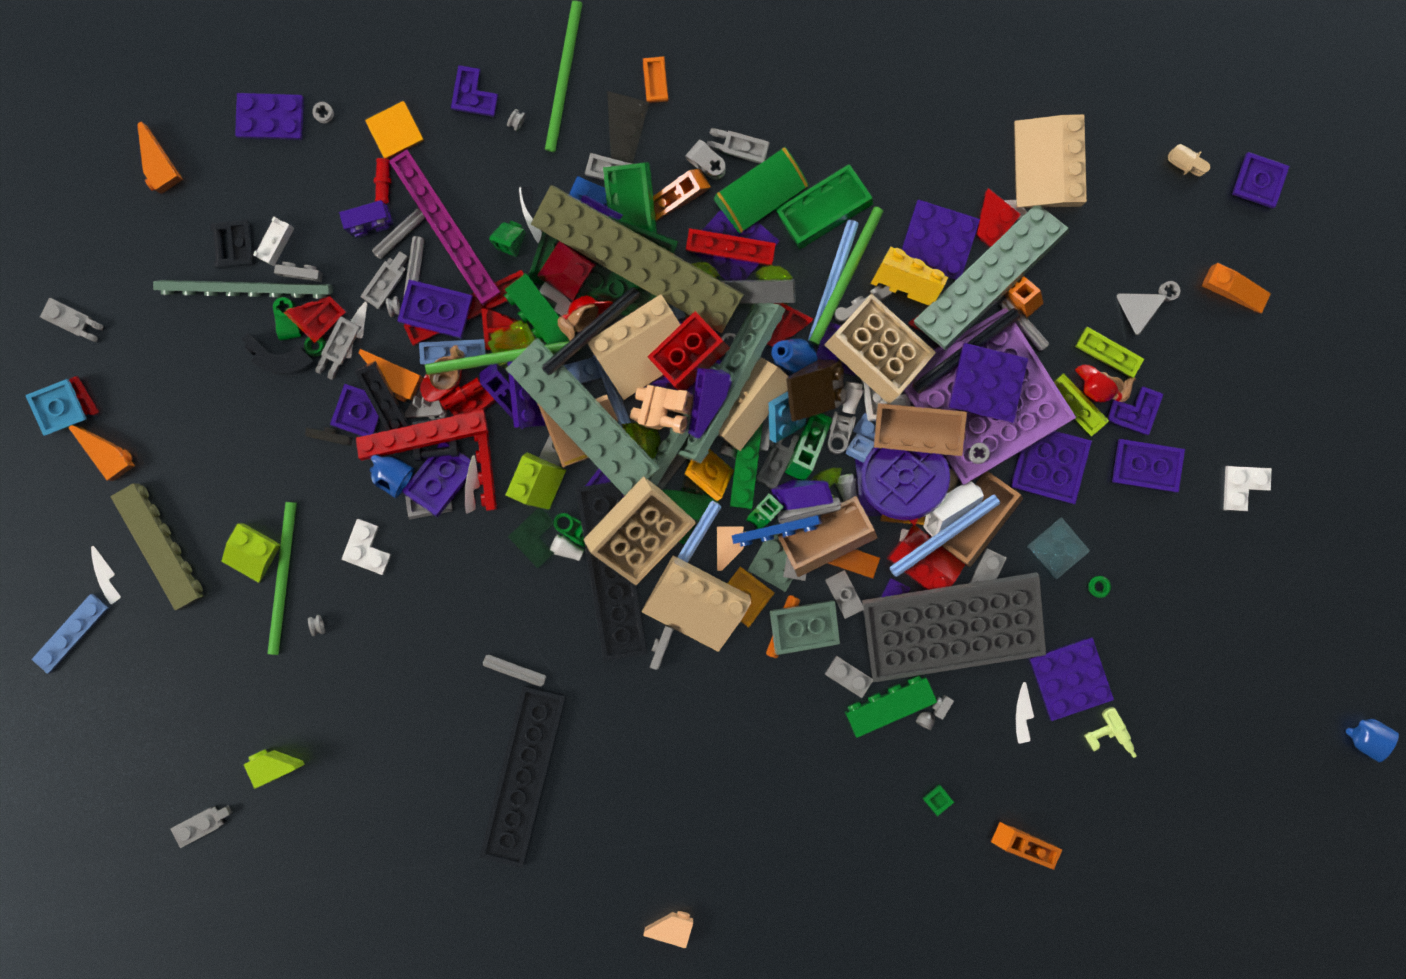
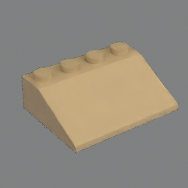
[1014,115,1087,208]
[825,293,936,404]
[587,294,680,400]
[583,476,696,585]
[642,555,751,652]

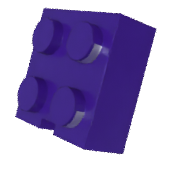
[339,200,393,238]

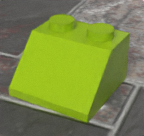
[506,452,566,510]
[221,523,281,583]
[243,749,304,789]

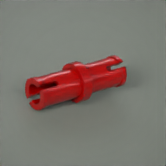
[374,158,391,204]
[440,377,484,411]

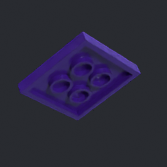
[902,200,980,281]
[693,210,780,281]
[948,343,1028,423]
[1011,431,1092,504]
[1029,637,1114,721]

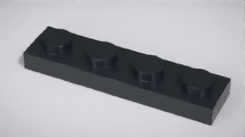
[355,361,410,431]

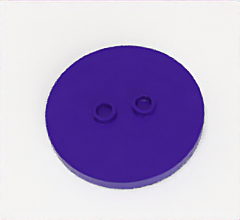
[861,447,950,520]

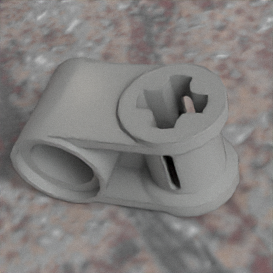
[685,139,726,180]
[827,411,856,455]

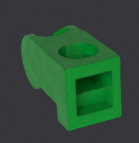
[746,494,783,529]

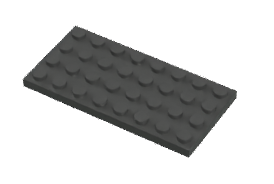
[862,573,1046,682]

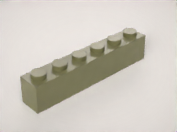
[110,483,204,611]

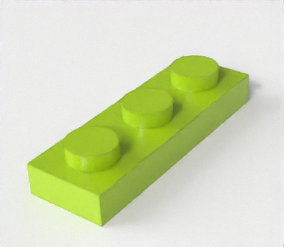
[1075,327,1144,378]
[1054,373,1109,436]

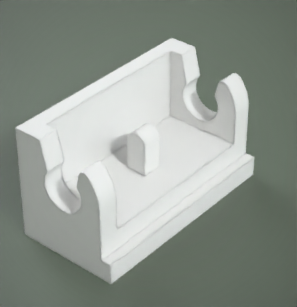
[253,217,294,266]

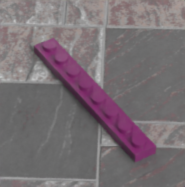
[389,150,501,305]

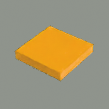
[365,101,424,159]
[684,449,734,501]
[727,566,775,628]

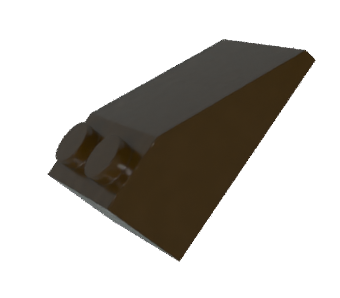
[786,359,847,421]

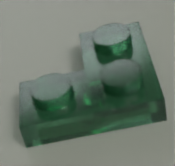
[508,508,554,568]

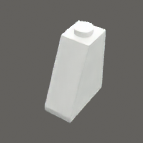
[923,481,984,537]

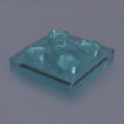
[1027,518,1090,579]

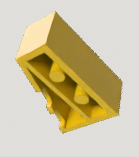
[871,247,948,305]

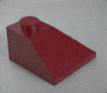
[537,241,597,300]

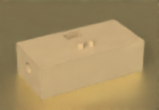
[718,358,789,451]

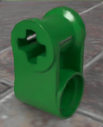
[273,297,302,341]
[554,513,585,548]

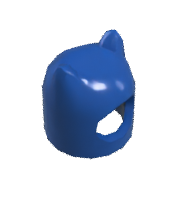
[370,455,414,498]
[1346,719,1399,762]

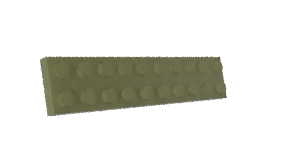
[531,185,744,333]

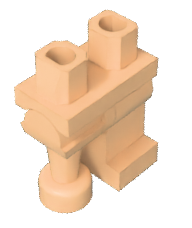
[630,385,694,434]

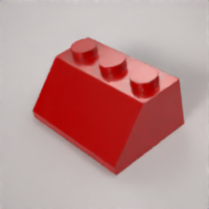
[647,311,730,391]
[887,525,965,590]

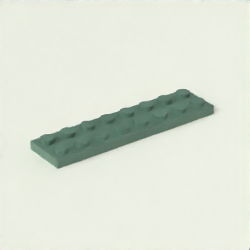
[914,206,1069,350]
[676,303,785,463]
[506,338,660,495]

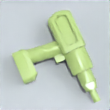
[1084,707,1137,758]

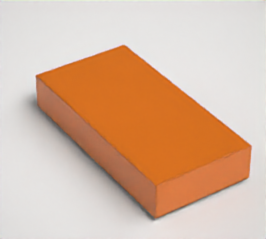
[643,57,668,103]

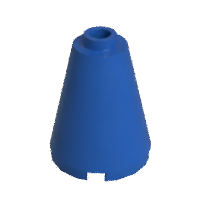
[772,339,818,376]

